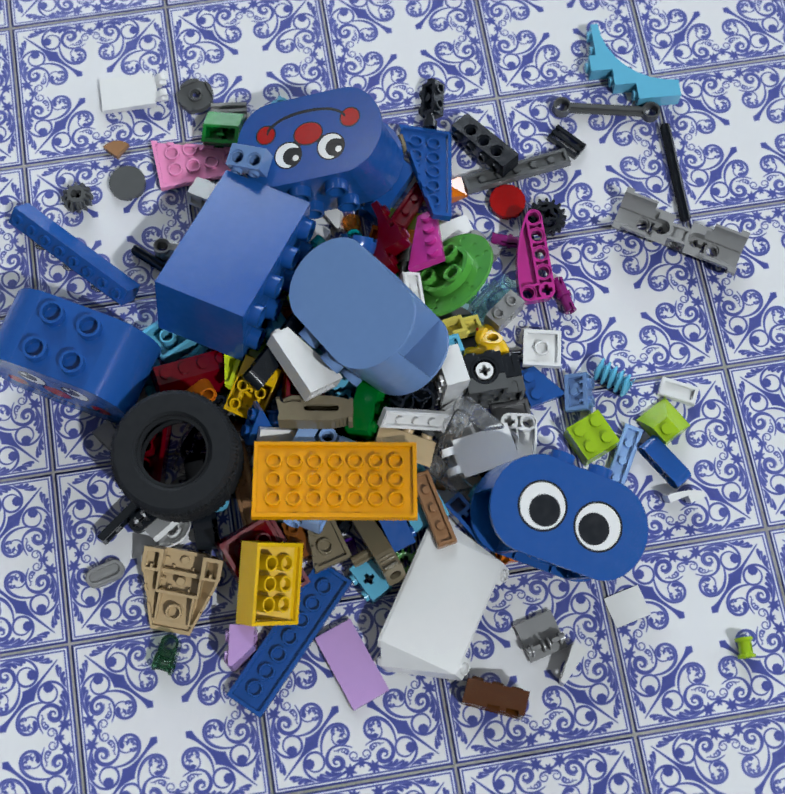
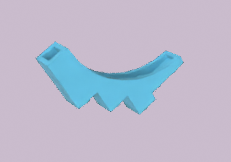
[584,24,681,106]

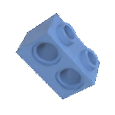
[225,143,273,178]

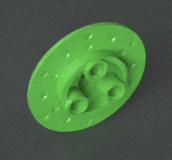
[419,233,493,316]

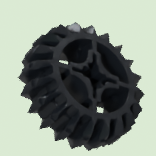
[387,381,439,410]

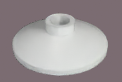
[157,521,191,548]

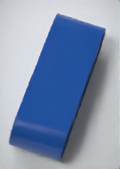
[638,435,691,489]

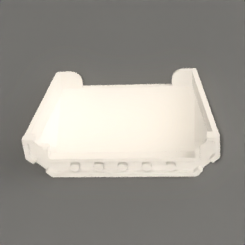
[377,523,509,681]

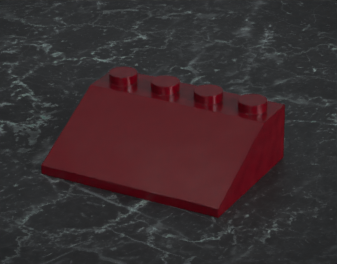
[214,520,311,588]

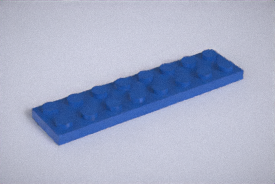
[227,567,352,719]

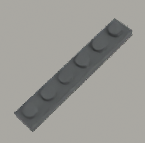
[462,148,571,195]

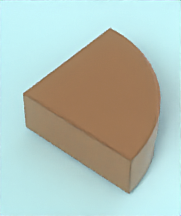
[103,141,129,159]

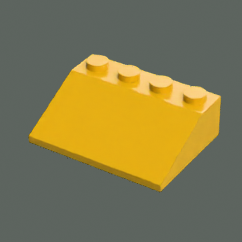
[236,541,304,626]

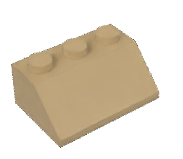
[372,426,436,468]

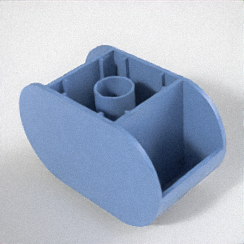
[289,237,449,396]

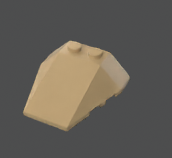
[141,545,224,636]

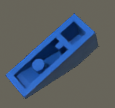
[445,492,485,549]

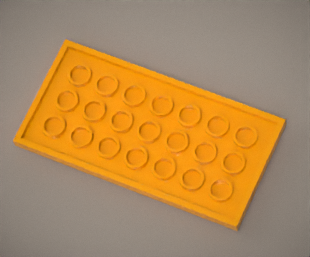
[251,441,418,521]

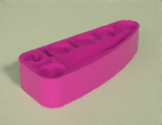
[516,209,555,305]

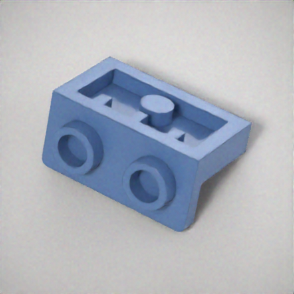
[564,372,595,414]

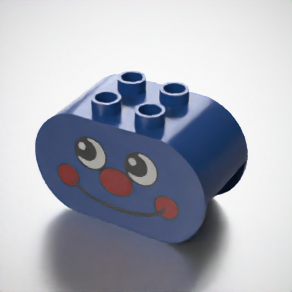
[237,87,404,219]
[0,288,162,424]

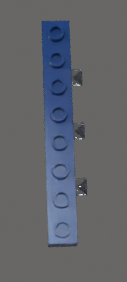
[9,203,141,306]

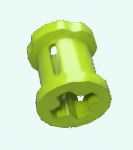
[734,636,756,659]

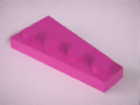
[408,212,446,272]

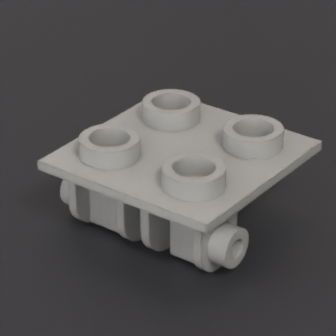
[514,610,568,663]

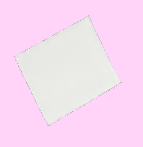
[604,585,651,628]

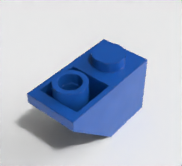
[241,401,272,446]

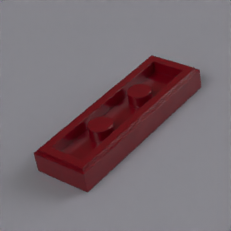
[391,182,425,229]

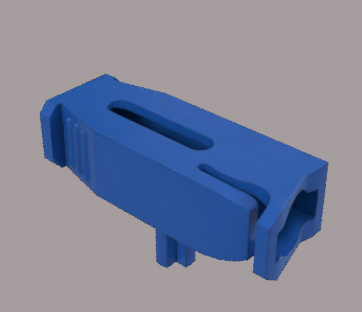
[359,160,415,226]

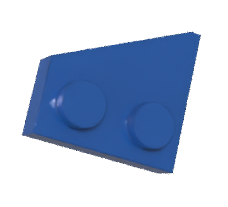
[522,366,565,409]

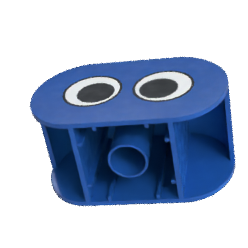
[470,449,648,582]

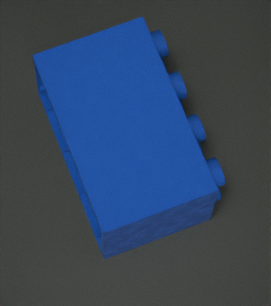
[155,170,316,361]

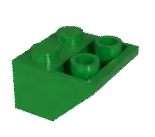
[201,111,244,148]

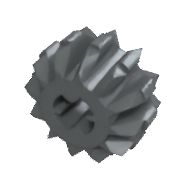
[61,182,94,214]

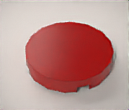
[489,184,526,220]

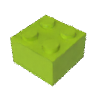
[563,410,620,467]

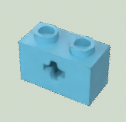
[348,559,392,604]

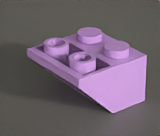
[224,624,258,671]

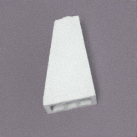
[267,327,343,402]

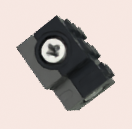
[463,350,526,412]

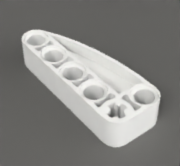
[497,413,537,458]

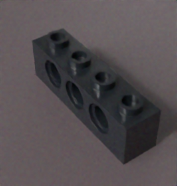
[452,113,519,177]

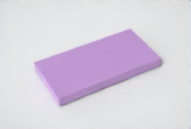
[315,619,389,711]

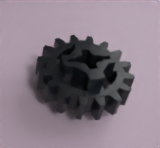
[528,198,567,238]

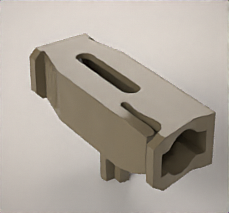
[276,395,354,429]
[350,520,406,586]

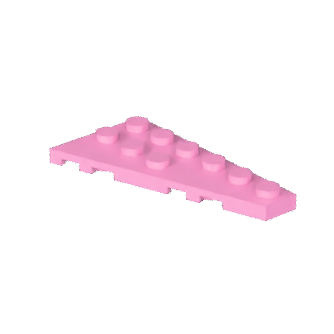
[151,141,243,191]

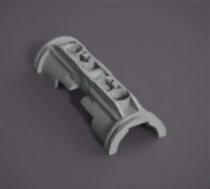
[611,186,750,276]

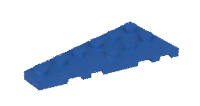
[397,124,452,221]

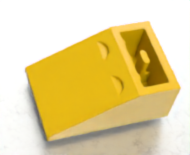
[223,355,285,419]

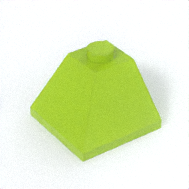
[636,397,691,445]

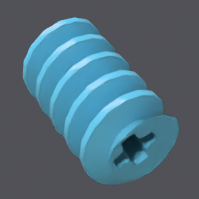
[593,358,636,397]

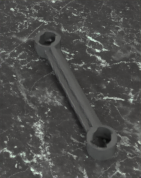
[552,97,660,123]

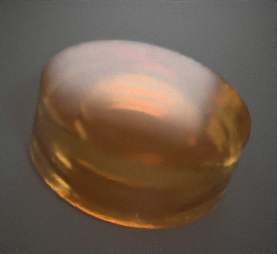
[342,214,361,232]

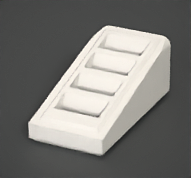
[558,642,586,686]

